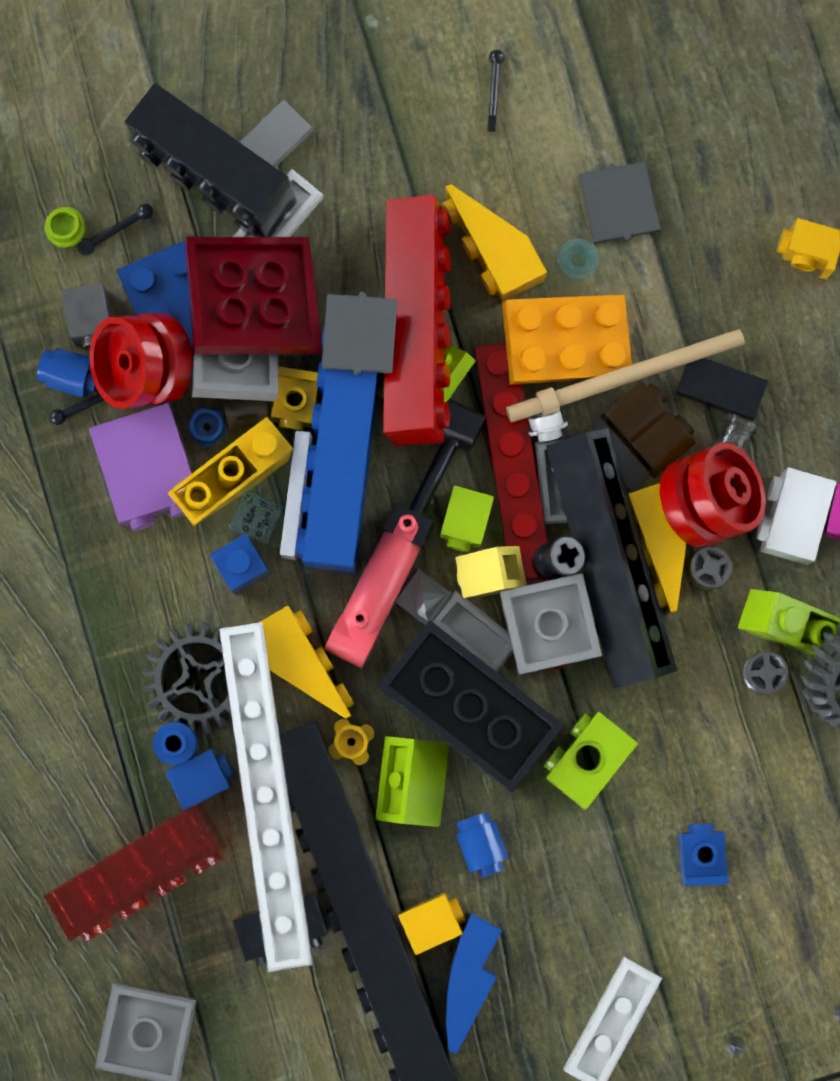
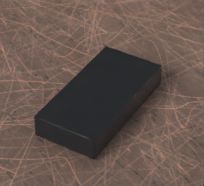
[675,358,768,421]

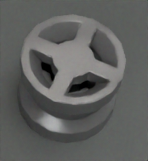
[686,546,732,591]
[742,652,789,695]

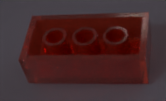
[43,803,228,943]

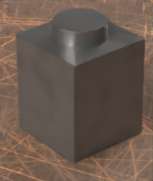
[61,282,113,350]

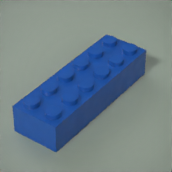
[296,322,381,575]

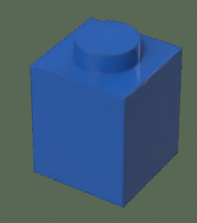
[210,534,271,595]
[165,749,235,810]

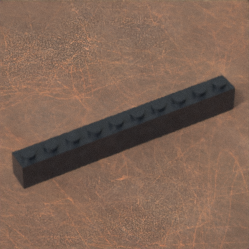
[279,721,457,1081]

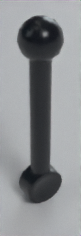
[487,49,505,132]
[77,204,153,256]
[50,394,105,425]

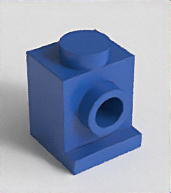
[678,823,729,886]

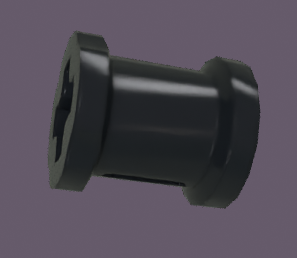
[532,537,585,580]

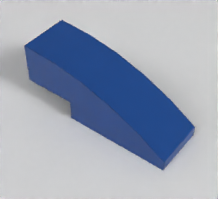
[446,912,502,1054]

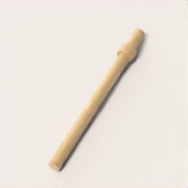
[506,329,745,423]

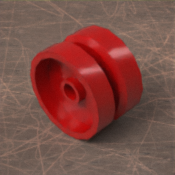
[89,312,193,409]
[659,442,766,547]

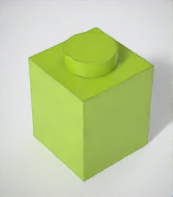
[440,485,494,553]

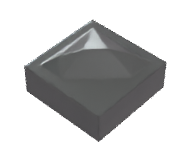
[394,569,452,625]

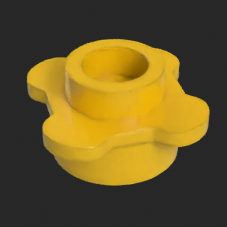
[328,719,375,765]

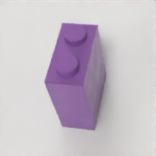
[89,403,193,531]

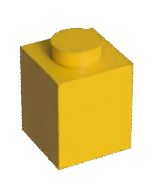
[398,892,466,955]

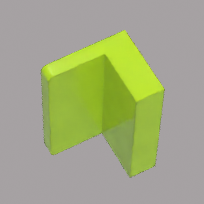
[375,736,449,827]

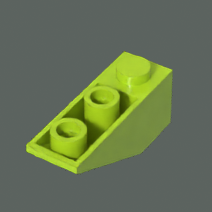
[738,589,840,656]

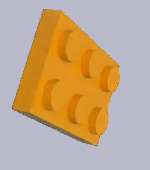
[502,294,632,385]

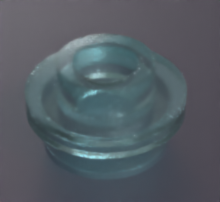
[558,238,599,280]

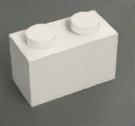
[756,467,837,565]

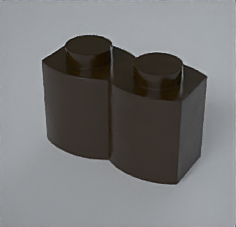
[600,381,696,478]

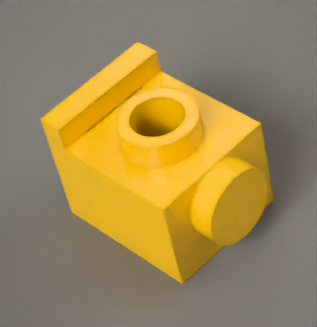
[777,218,840,280]
[271,367,319,432]

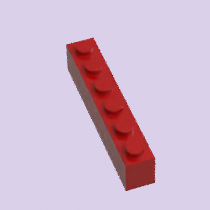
[383,194,451,447]

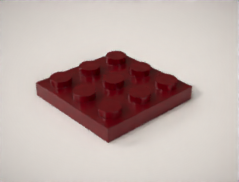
[185,237,322,355]

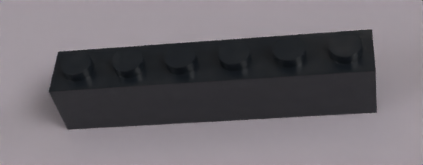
[546,428,678,689]

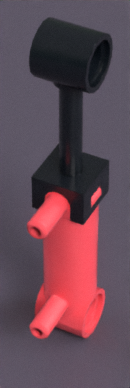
[324,398,487,669]

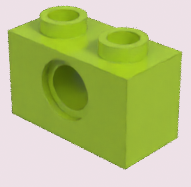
[543,711,639,810]

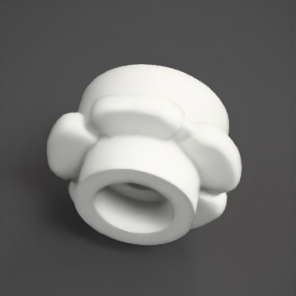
[528,411,568,442]

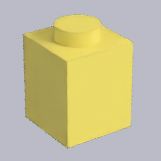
[455,546,527,598]

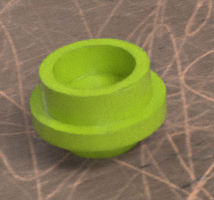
[44,207,86,248]

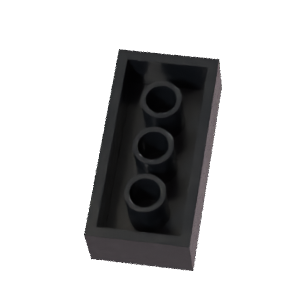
[124,83,297,237]
[377,620,564,793]

